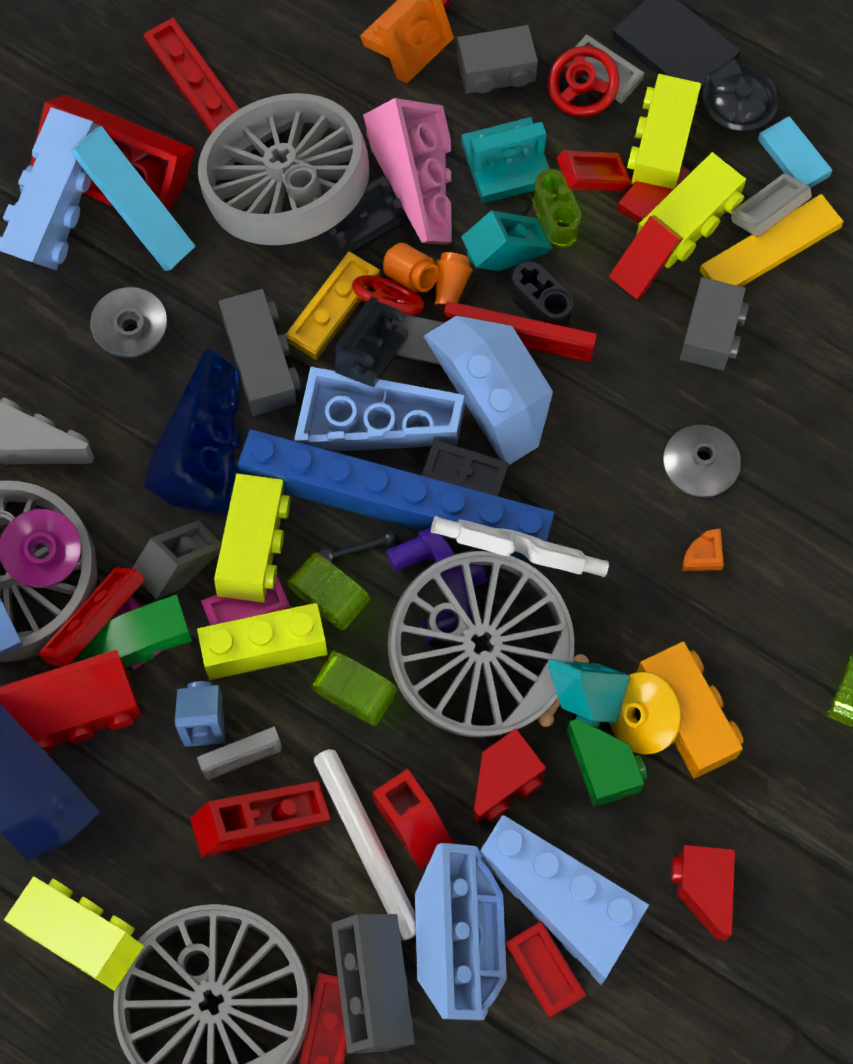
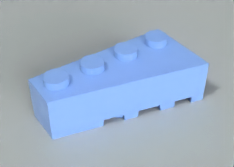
[0,107,104,271]
[294,367,465,452]
[480,815,649,985]

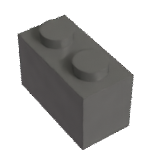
[457,25,538,94]
[679,277,749,371]

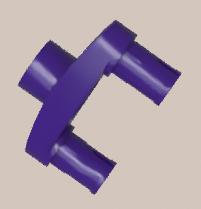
[387,527,487,644]

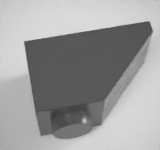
[132,520,222,599]

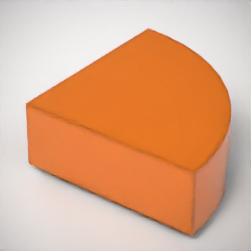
[682,528,724,571]

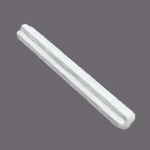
[314,749,416,940]

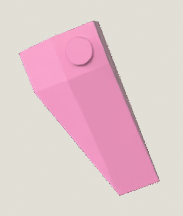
[363,98,452,245]

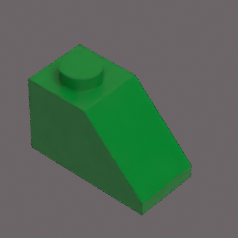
[566,719,647,808]

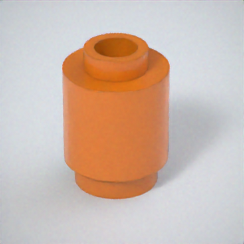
[383,243,439,292]

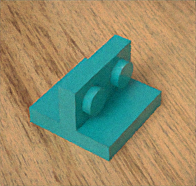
[461,117,553,204]

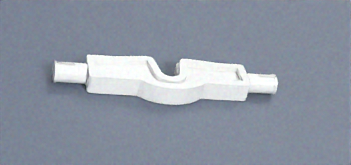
[431,516,609,577]

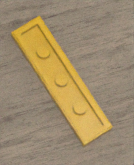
[700,194,844,287]

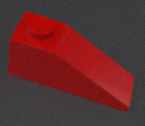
[190,781,331,858]

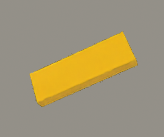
[285,252,380,360]

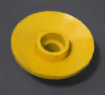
[609,672,682,754]

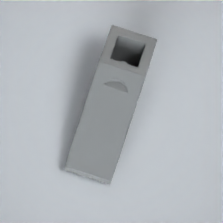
[0,398,95,465]

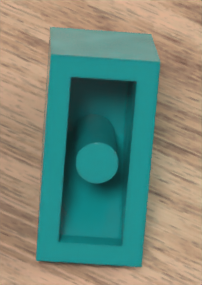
[461,210,552,271]
[548,659,630,727]

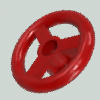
[548,46,620,117]
[352,275,424,323]

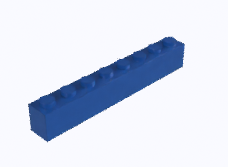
[238,429,554,560]

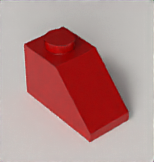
[671,845,735,941]

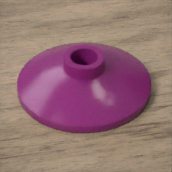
[0,509,81,588]

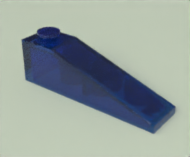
[143,348,240,515]
[0,704,100,861]

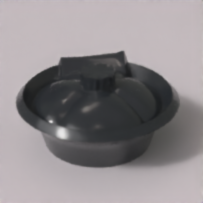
[703,58,779,131]

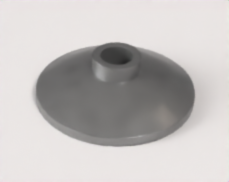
[90,287,167,358]
[663,425,741,498]

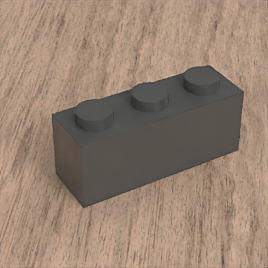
[219,289,301,417]
[331,914,415,1054]

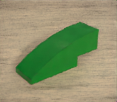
[71,595,192,667]

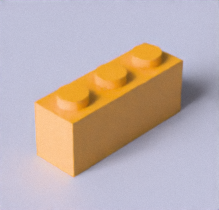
[636,641,743,779]

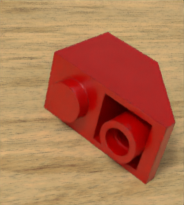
[473,729,546,824]
[373,769,454,871]

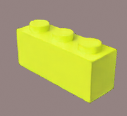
[627,74,701,189]
[636,152,746,269]
[214,473,291,603]
[197,603,327,680]
[4,876,144,991]

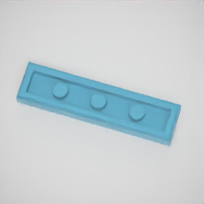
[70,126,196,271]

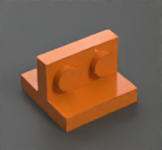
[360,0,454,84]

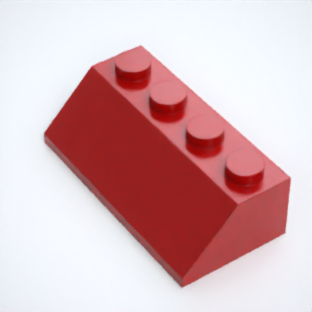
[30,94,195,212]
[0,649,142,768]

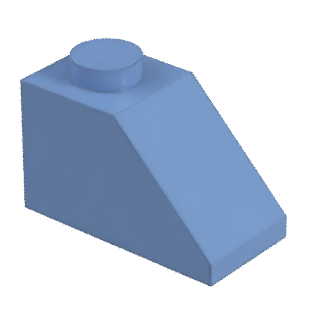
[175,681,225,747]

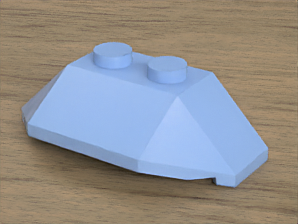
[423,316,553,465]
[415,843,507,1021]

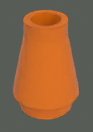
[434,252,472,311]

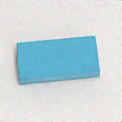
[758,116,832,187]

